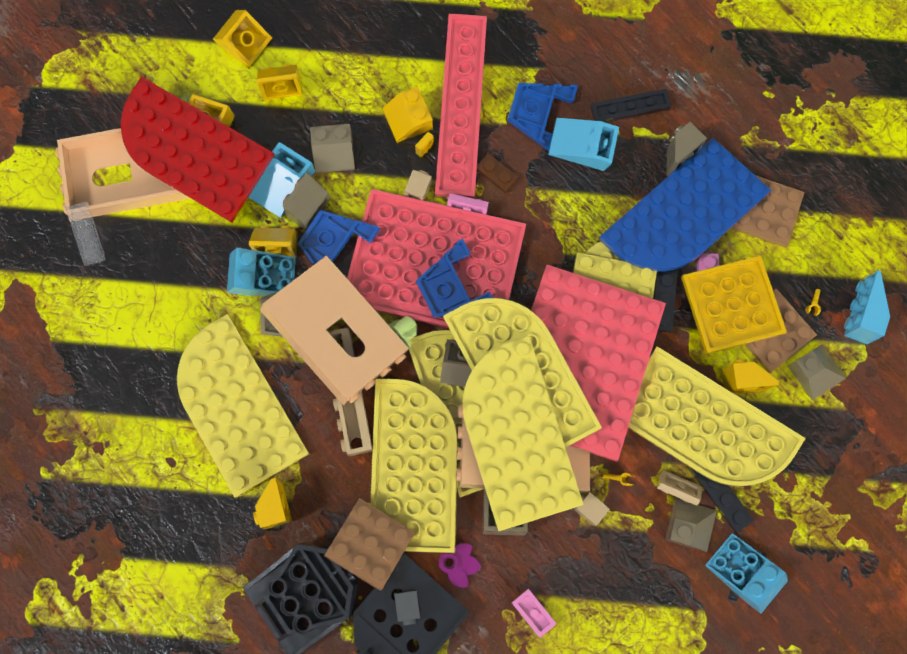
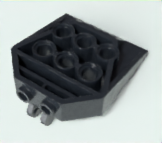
[243,542,358,654]
[353,553,470,654]

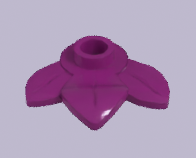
[439,543,481,588]

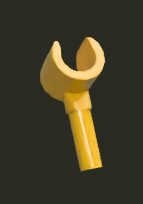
[805,289,821,316]
[603,473,635,486]

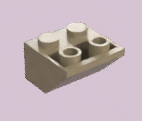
[282,173,330,230]

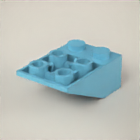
[548,118,619,171]
[249,142,315,218]
[227,248,296,296]
[844,270,890,344]
[705,533,788,613]

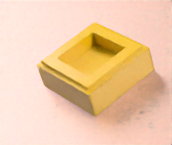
[415,132,434,157]

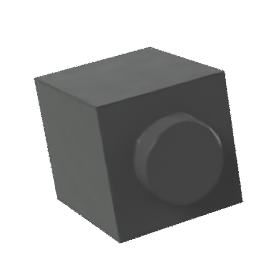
[394,591,420,625]

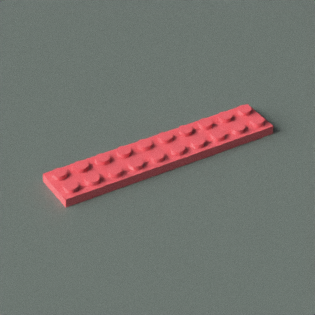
[435,14,487,199]

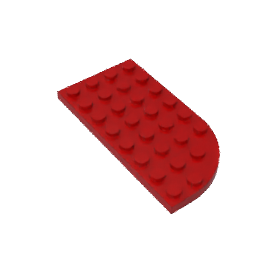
[121,76,275,223]

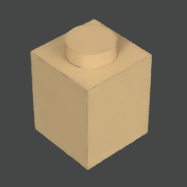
[404,170,432,201]
[574,492,610,526]

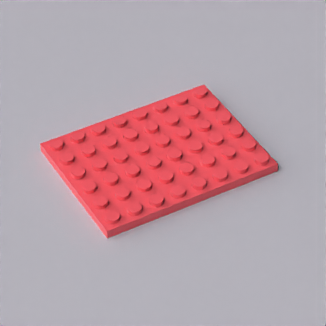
[347,189,526,328]
[531,265,666,462]

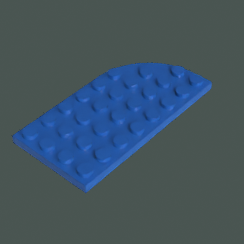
[599,137,771,272]

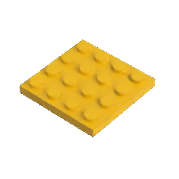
[681,256,787,354]

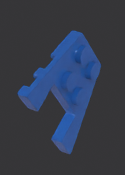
[507,83,578,151]
[298,210,381,265]
[416,238,493,319]

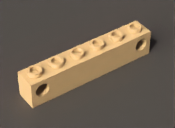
[328,327,373,457]

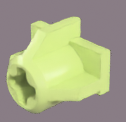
[388,316,417,348]

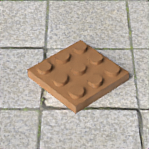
[730,175,804,248]
[745,289,817,373]
[324,498,415,591]

